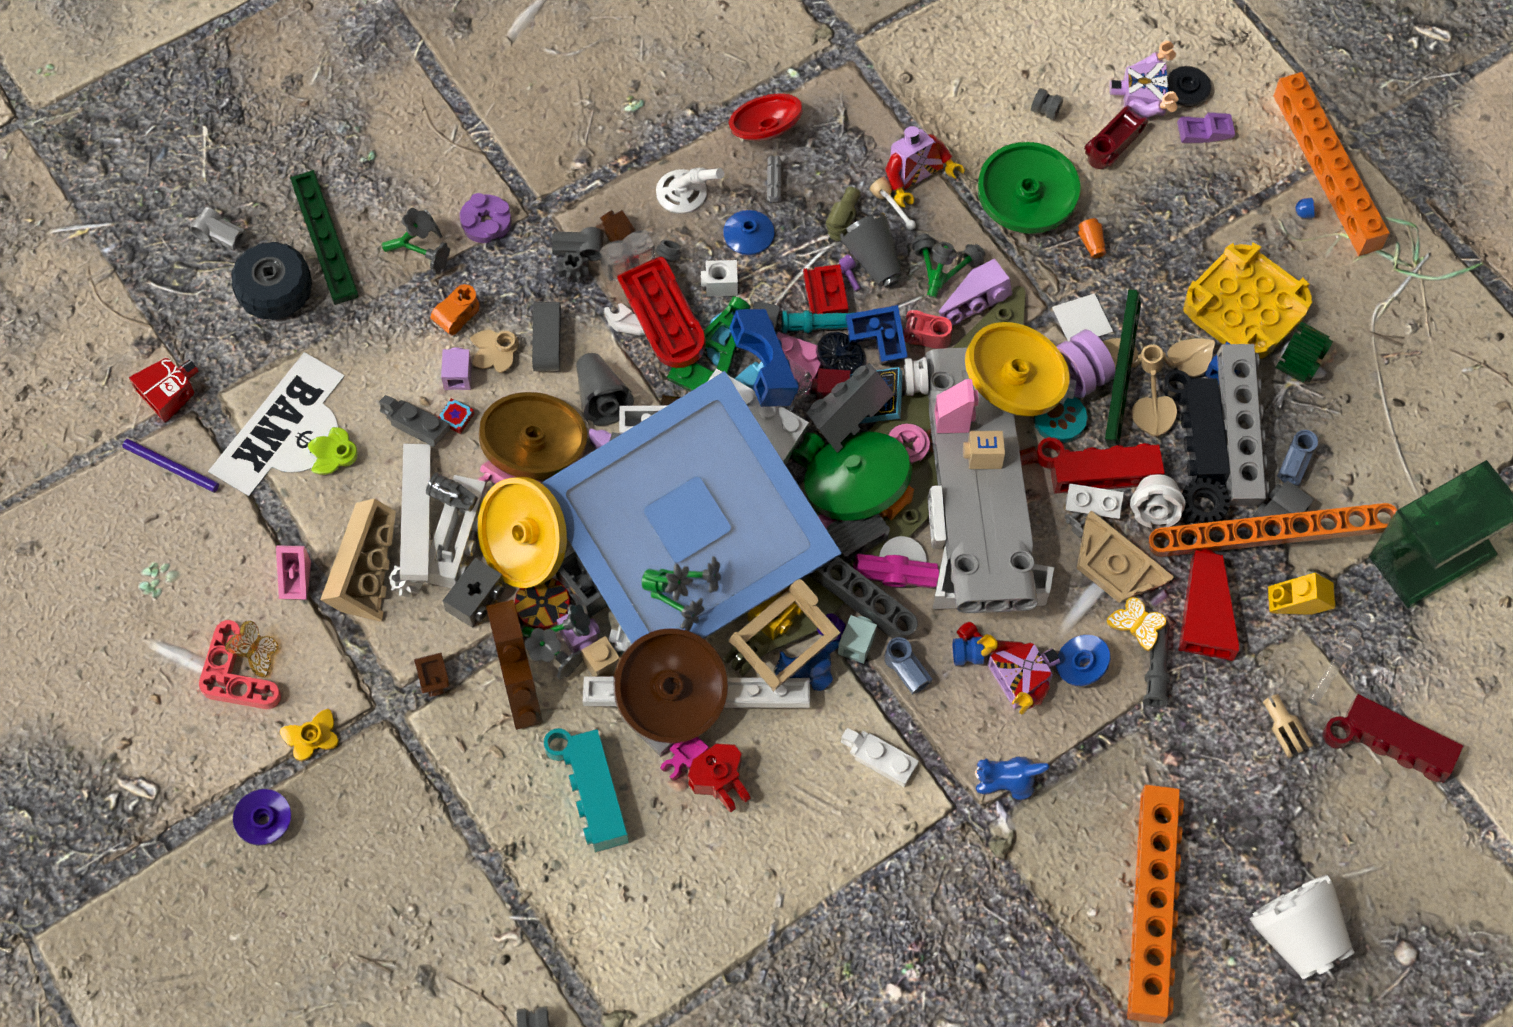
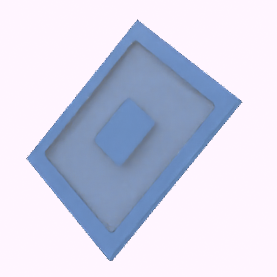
[541,371,841,644]

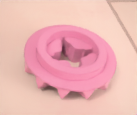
[889,424,930,464]

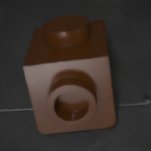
[596,210,639,250]
[414,652,450,697]

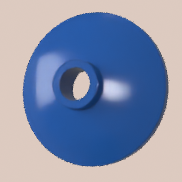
[723,210,774,255]
[1056,635,1111,686]

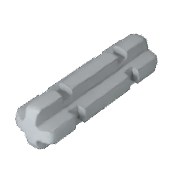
[767,156,781,203]

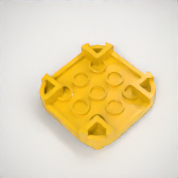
[1183,242,1312,359]

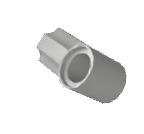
[190,207,246,251]

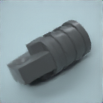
[426,473,478,512]

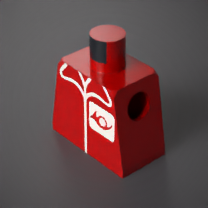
[129,358,199,423]

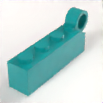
[544,728,628,853]

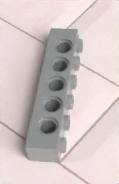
[1217,344,1269,506]

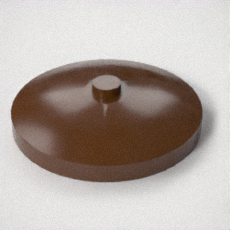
[613,628,728,743]

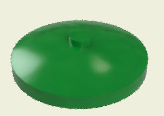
[977,142,1080,234]
[804,432,912,521]

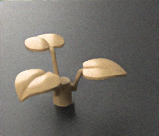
[1102,338,1215,437]

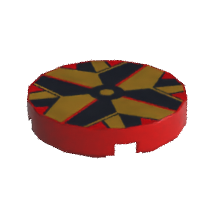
[514,578,570,630]

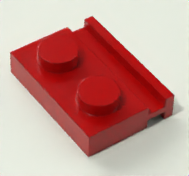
[803,264,848,314]

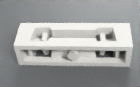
[426,475,488,588]

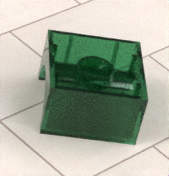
[1369,460,1513,609]

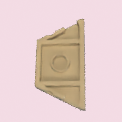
[1076,511,1174,603]

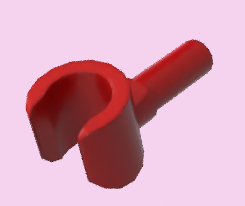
[956,622,983,642]

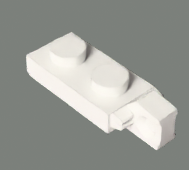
[841,728,919,787]

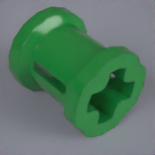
[791,432,825,468]

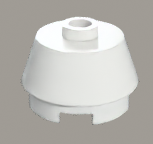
[1130,474,1185,528]

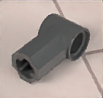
[552,227,604,261]

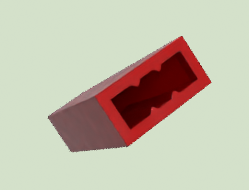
[1178,550,1239,661]

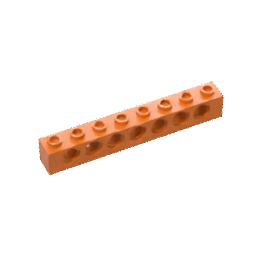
[1273,72,1390,256]
[1127,785,1184,1024]

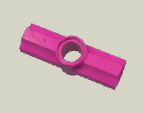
[853,554,939,588]

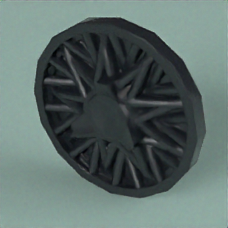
[1167,66,1212,107]
[816,332,863,374]

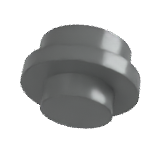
[656,240,681,262]

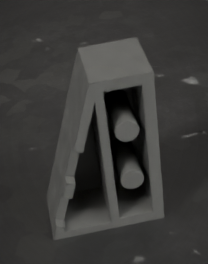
[806,363,894,453]

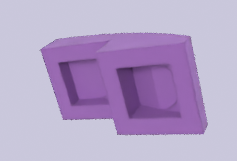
[1177,112,1235,143]

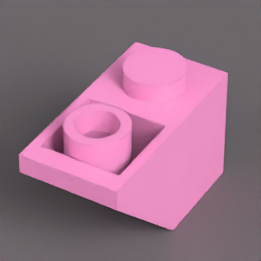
[934,379,979,433]

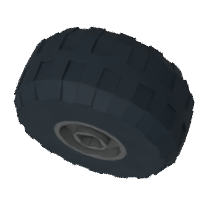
[231,242,312,320]

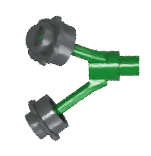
[911,234,985,298]

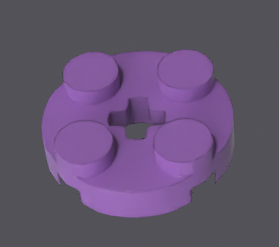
[459,193,511,243]

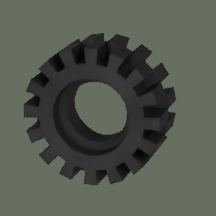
[1181,478,1230,525]

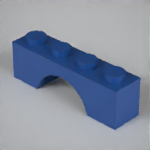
[729,309,799,407]

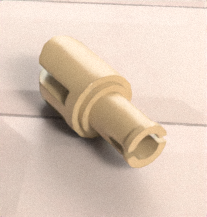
[1263,694,1313,759]

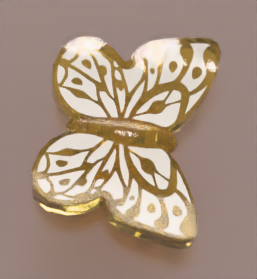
[225,620,278,677]

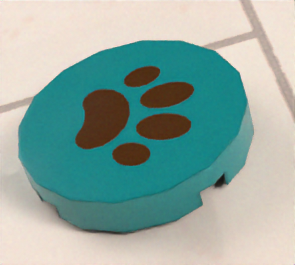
[1034,397,1088,443]

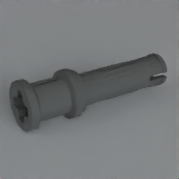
[1143,624,1170,707]

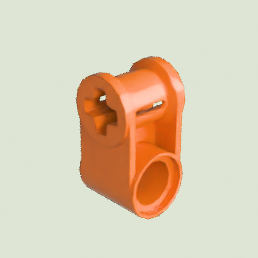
[430,284,480,335]

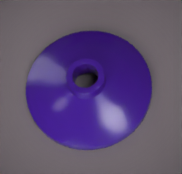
[233,789,291,846]

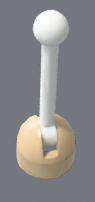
[870,177,916,230]

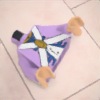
[1109,41,1179,118]

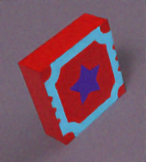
[438,398,475,434]

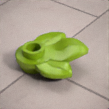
[308,427,358,475]

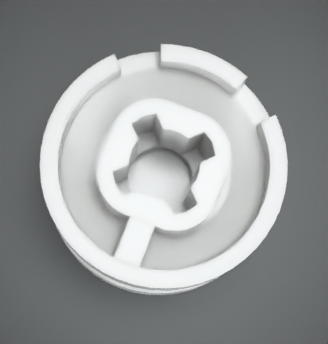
[904,357,928,396]

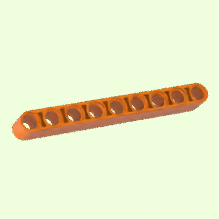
[1149,503,1399,557]

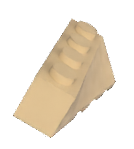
[320,498,396,621]

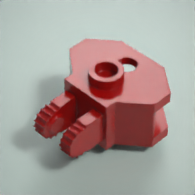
[688,744,751,813]

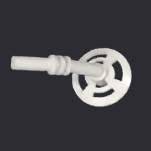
[656,167,724,214]

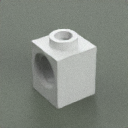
[701,260,738,296]

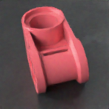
[903,310,952,349]

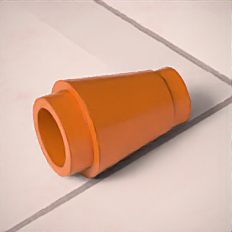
[1078,218,1106,259]

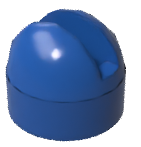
[1295,198,1315,219]

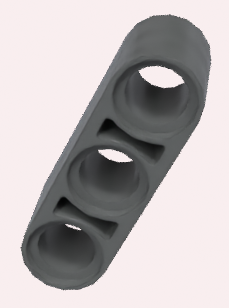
[532,302,561,371]

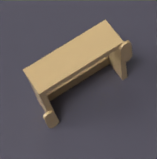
[728,580,840,692]

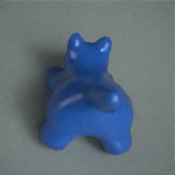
[774,637,841,691]
[975,756,1050,800]

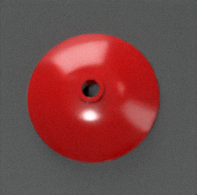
[729,93,803,141]

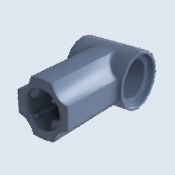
[1277,430,1318,486]
[884,637,933,695]

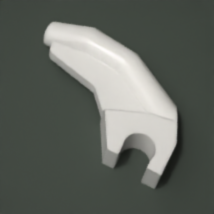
[604,303,645,336]

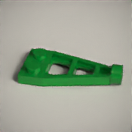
[667,296,751,392]

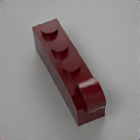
[1322,694,1463,783]

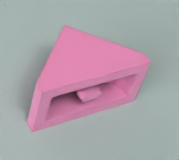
[276,545,311,599]

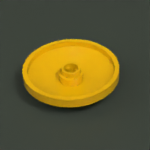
[965,322,1070,416]
[478,477,567,588]

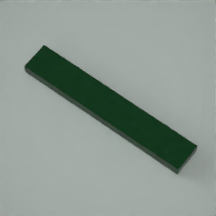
[290,170,359,305]
[1105,289,1142,448]

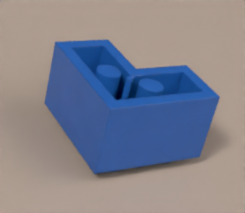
[845,305,908,365]

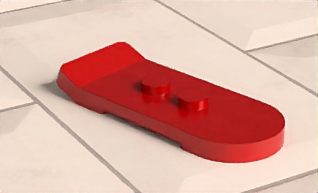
[617,256,706,368]

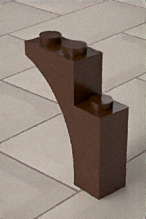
[486,599,543,730]

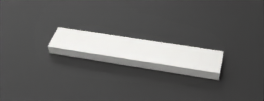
[400,444,430,581]

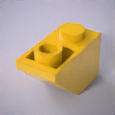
[1268,573,1335,615]

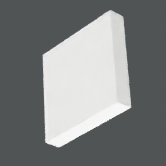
[927,485,946,549]

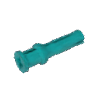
[781,310,857,334]

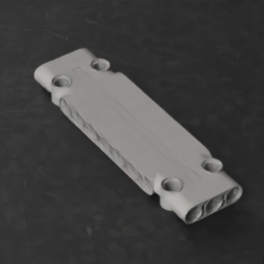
[925,348,1038,613]

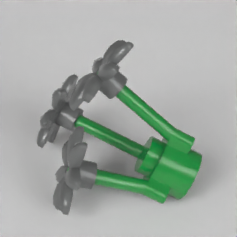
[641,556,721,631]

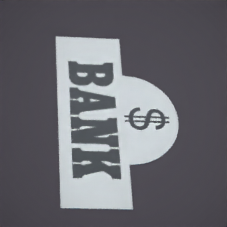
[208,352,345,496]

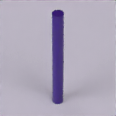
[122,439,219,493]

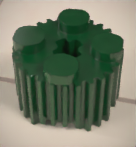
[1275,321,1333,383]

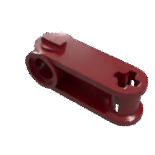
[1084,105,1149,170]

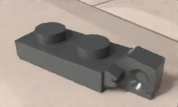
[379,395,450,447]

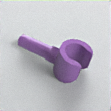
[839,255,861,292]

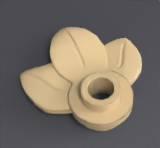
[470,330,519,373]

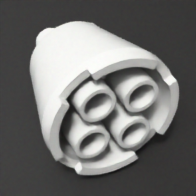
[1250,875,1355,979]

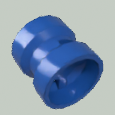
[952,637,984,666]

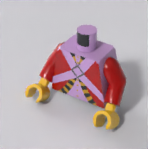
[885,126,964,207]
[977,634,1060,715]

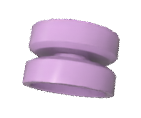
[1056,329,1115,398]

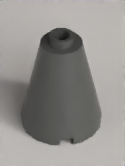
[840,212,902,288]
[576,353,634,426]

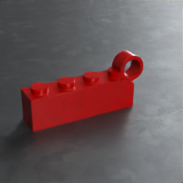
[1036,437,1165,494]

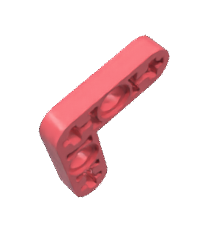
[199,620,281,709]

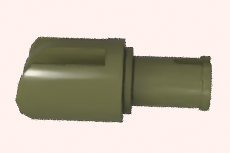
[826,187,861,241]

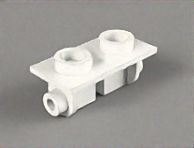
[1065,484,1124,519]

